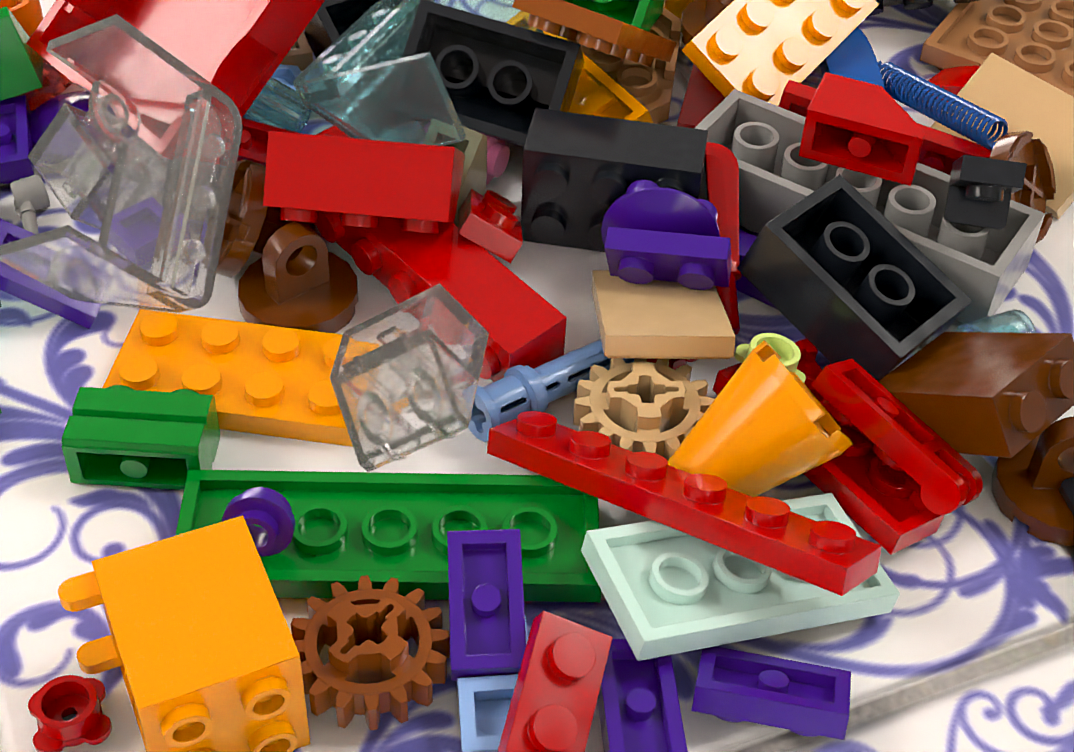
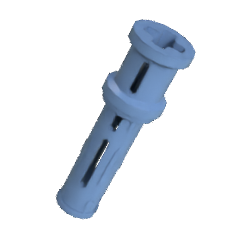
[459,339,634,442]

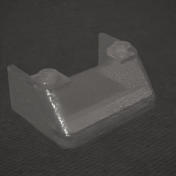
[0,14,243,313]

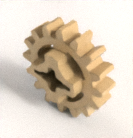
[573,358,715,461]

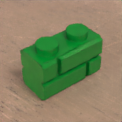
[61,385,220,490]

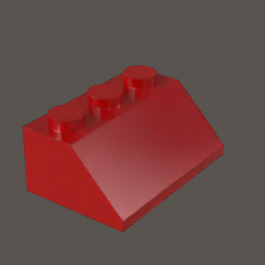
[263,131,465,234]

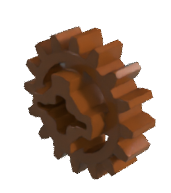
[290,575,450,730]

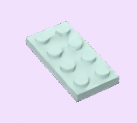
[581,493,900,661]

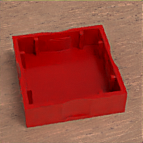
[26,0,325,166]

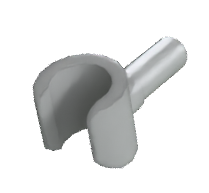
[10,174,50,236]

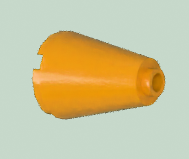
[668,340,853,497]

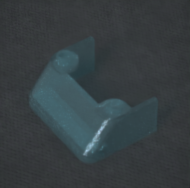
[293,0,544,146]

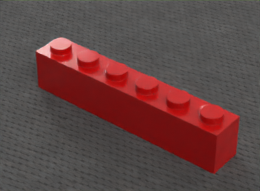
[314,125,567,382]

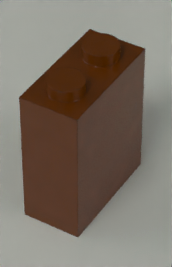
[878,332,1074,458]

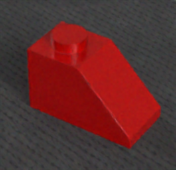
[798,72,926,186]

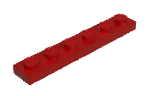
[487,411,882,596]

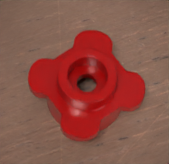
[28,675,112,752]

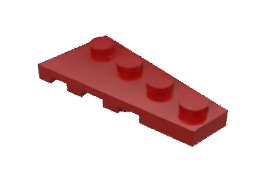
[712,338,945,555]

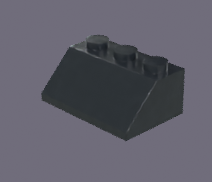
[387,0,584,147]

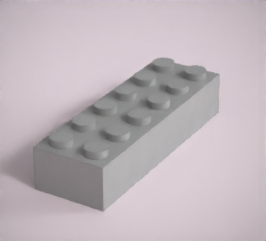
[694,89,1045,331]

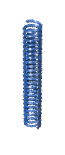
[878,61,1008,150]

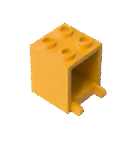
[58,515,311,752]

